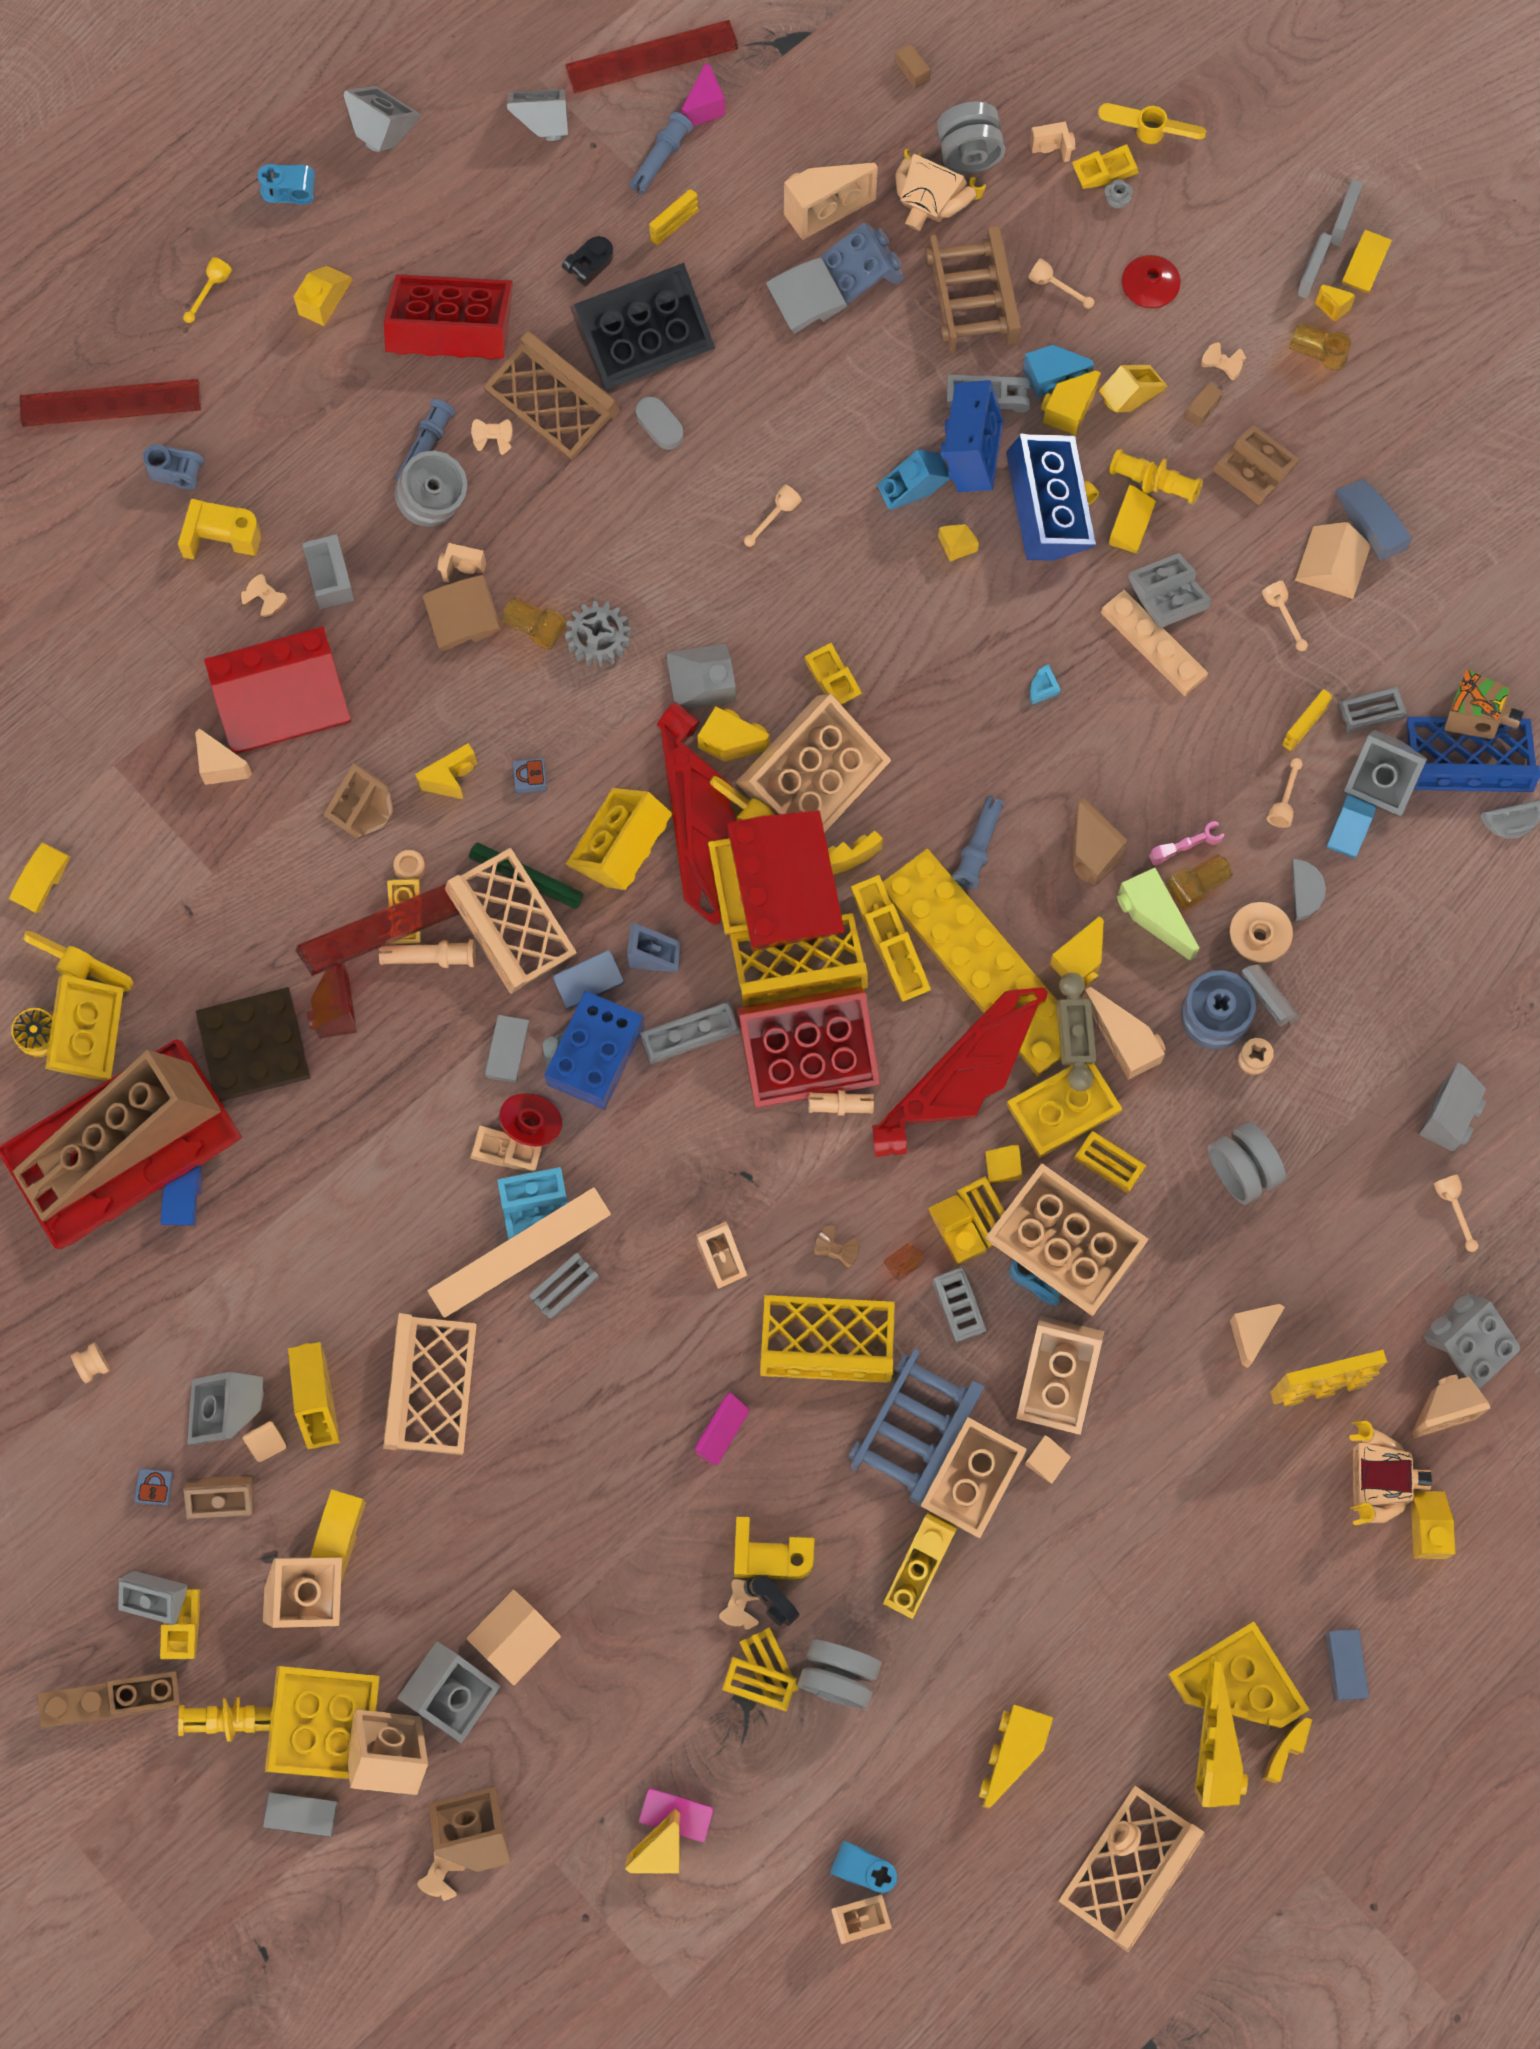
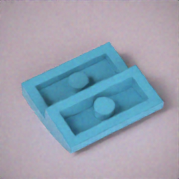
[497,1167,568,1240]

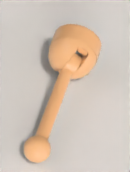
[1028,258,1095,309]
[744,485,802,547]
[1261,581,1308,651]
[1267,758,1303,828]
[1433,1174,1479,1252]

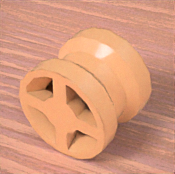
[1238,1038,1274,1075]
[71,1342,110,1384]

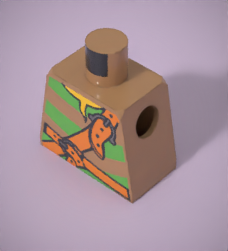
[1444,668,1524,739]

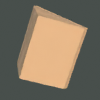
[1295,522,1371,599]
[466,1589,561,1686]

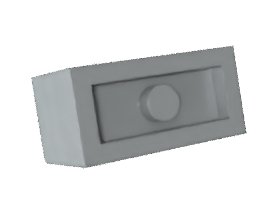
[302,534,355,610]

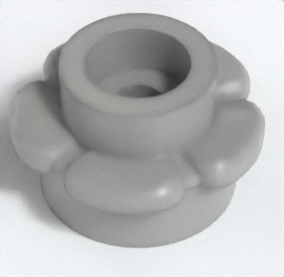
[1104,180,1133,208]

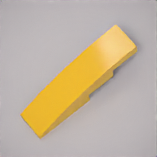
[849,875,931,1002]

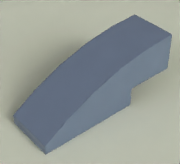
[1335,479,1412,561]

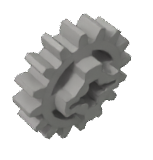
[565,601,631,668]

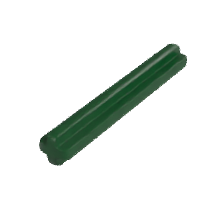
[469,843,584,909]

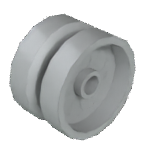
[936,101,1006,174]
[394,450,468,527]
[1207,1121,1286,1206]
[797,1639,882,1710]

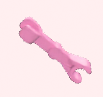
[1149,821,1224,866]

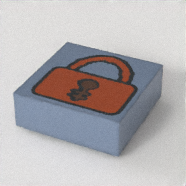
[513,758,547,794]
[134,1469,174,1507]

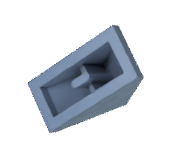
[627,923,681,972]

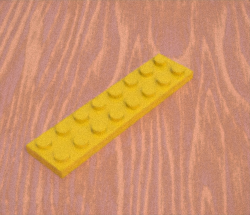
[883,848,1061,1077]

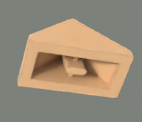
[195,728,252,785]
[696,1222,748,1289]
[1230,1304,1285,1368]
[831,1894,892,1944]

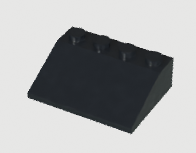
[570,263,715,390]

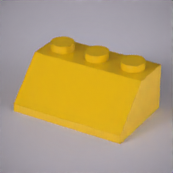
[566,788,672,890]

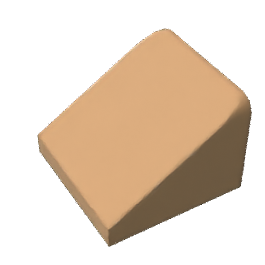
[242,1421,287,1462]
[1025,1435,1071,1484]

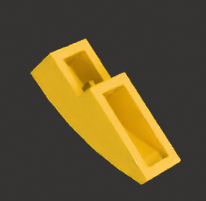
[310,1489,366,1582]

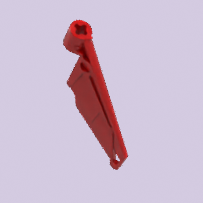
[656,702,737,926]
[872,987,1048,1157]

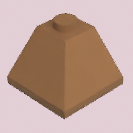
[1073,798,1128,887]
[429,1786,511,1872]

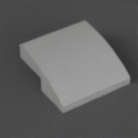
[766,257,848,334]
[1128,553,1212,628]
[1241,965,1300,1027]

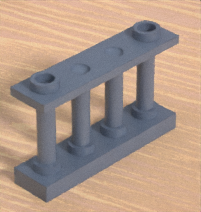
[848,1349,985,1508]

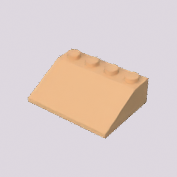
[736,694,891,833]
[985,1163,1149,1316]

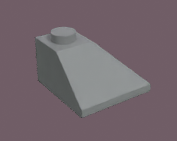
[343,85,421,152]
[507,88,568,141]
[666,644,736,709]
[1344,730,1427,816]
[187,1371,264,1446]

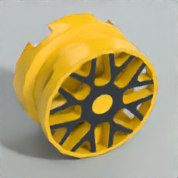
[11,1008,53,1057]

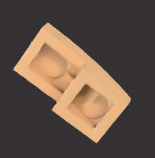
[470,1126,542,1172]

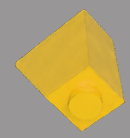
[288,1342,340,1450]

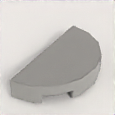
[1480,800,1540,839]
[1291,859,1326,921]

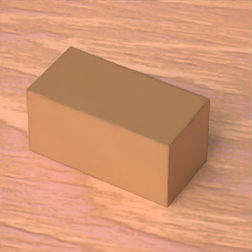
[895,44,931,88]
[1184,383,1223,428]

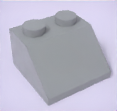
[1418,1063,1487,1152]
[397,1641,501,1744]

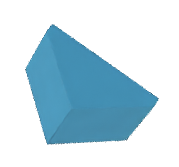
[1326,793,1376,858]

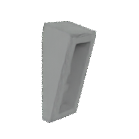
[932,1268,986,1343]

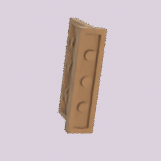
[483,331,621,461]

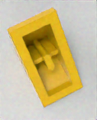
[625,1809,680,1873]

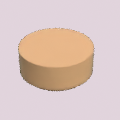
[393,850,426,879]

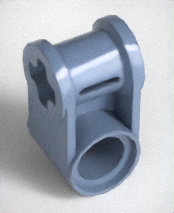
[143,444,205,490]

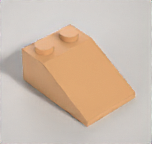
[784,163,878,240]
[1016,1316,1104,1435]
[920,1417,1027,1539]

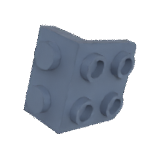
[821,222,905,303]

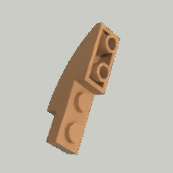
[37,1671,180,1729]

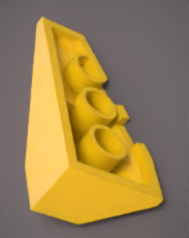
[1194,1656,1248,1807]

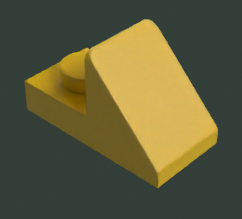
[415,743,477,799]
[928,1194,987,1266]

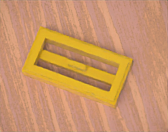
[649,189,699,246]
[1282,689,1332,751]
[1074,1131,1147,1194]
[957,1176,1005,1249]
[739,1627,799,1701]
[722,1657,797,1712]

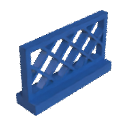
[1406,717,1540,792]

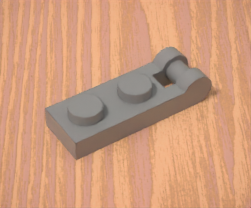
[947,375,1030,413]

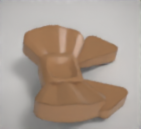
[814,1225,860,1267]

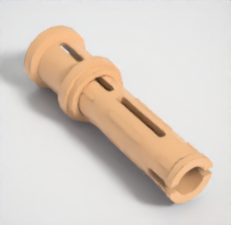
[379,939,477,968]

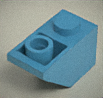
[1023,345,1094,398]
[877,449,950,510]

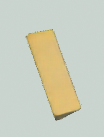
[1108,485,1156,554]

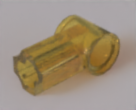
[1289,323,1351,370]
[502,597,566,650]
[1166,854,1233,910]

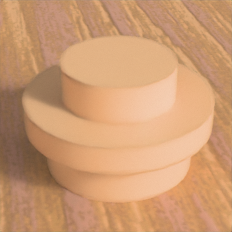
[1108,1821,1141,1856]

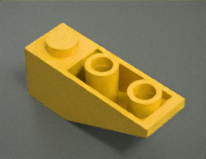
[883,1511,958,1619]
[978,1705,1053,1809]

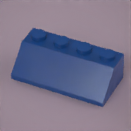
[1006,434,1096,561]

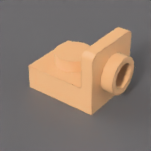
[1029,121,1075,162]
[438,543,487,583]

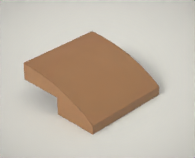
[1213,425,1300,506]
[422,575,502,652]

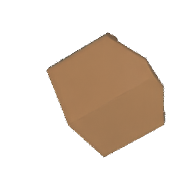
[323,763,394,838]

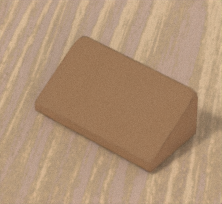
[183,1475,254,1519]

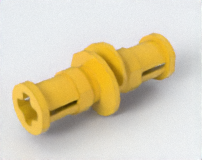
[1109,449,1203,505]
[178,1697,272,1742]

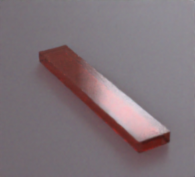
[565,20,738,94]
[20,379,201,427]
[295,884,460,976]

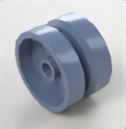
[1180,970,1256,1050]

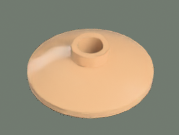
[1229,902,1293,963]

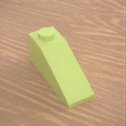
[1117,868,1199,960]

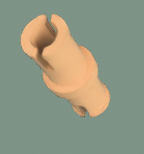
[808,1090,874,1116]

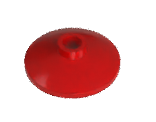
[1122,255,1181,308]
[499,1093,562,1147]

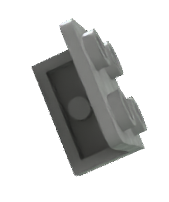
[1422,1293,1520,1389]

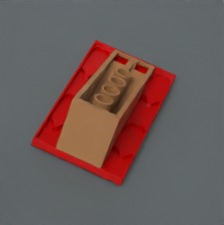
[0,1039,243,1250]

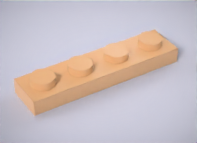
[1101,590,1208,696]

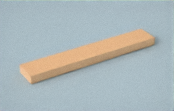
[427,1187,611,1318]

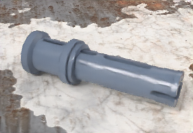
[629,112,693,195]
[395,399,456,479]
[952,796,1004,889]

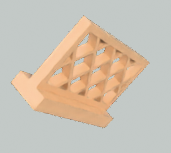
[445,848,577,994]
[383,1313,476,1455]
[1058,1786,1205,1953]

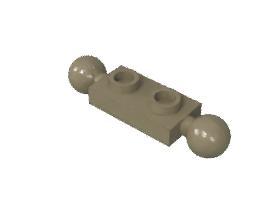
[1056,972,1096,1092]

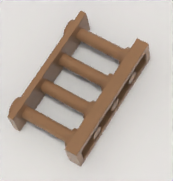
[925,225,1021,353]

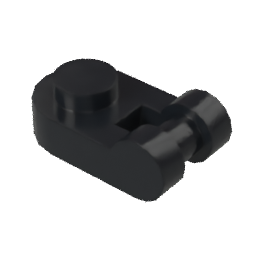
[562,236,614,286]
[744,1576,800,1626]

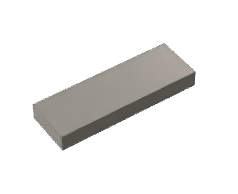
[640,1002,740,1064]

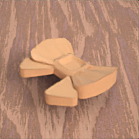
[1201,342,1246,380]
[471,419,513,455]
[241,574,288,617]
[719,1579,760,1630]
[417,1852,465,1901]

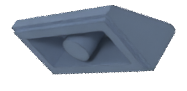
[553,950,624,1010]
[1325,1630,1369,1701]

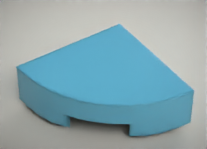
[1029,664,1061,705]

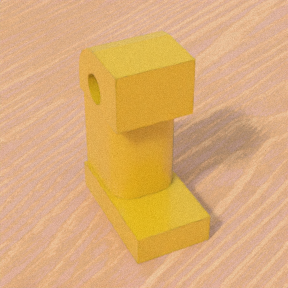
[178,499,261,560]
[734,1517,815,1580]

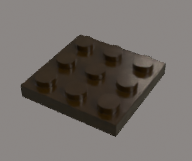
[195,987,311,1102]

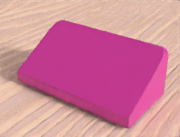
[695,1393,749,1466]
[639,1788,714,1843]

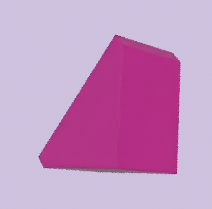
[681,64,725,126]

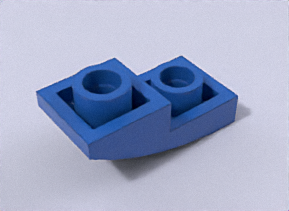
[161,1165,202,1226]

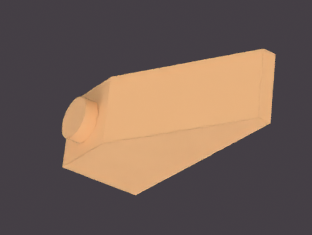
[1082,987,1166,1080]

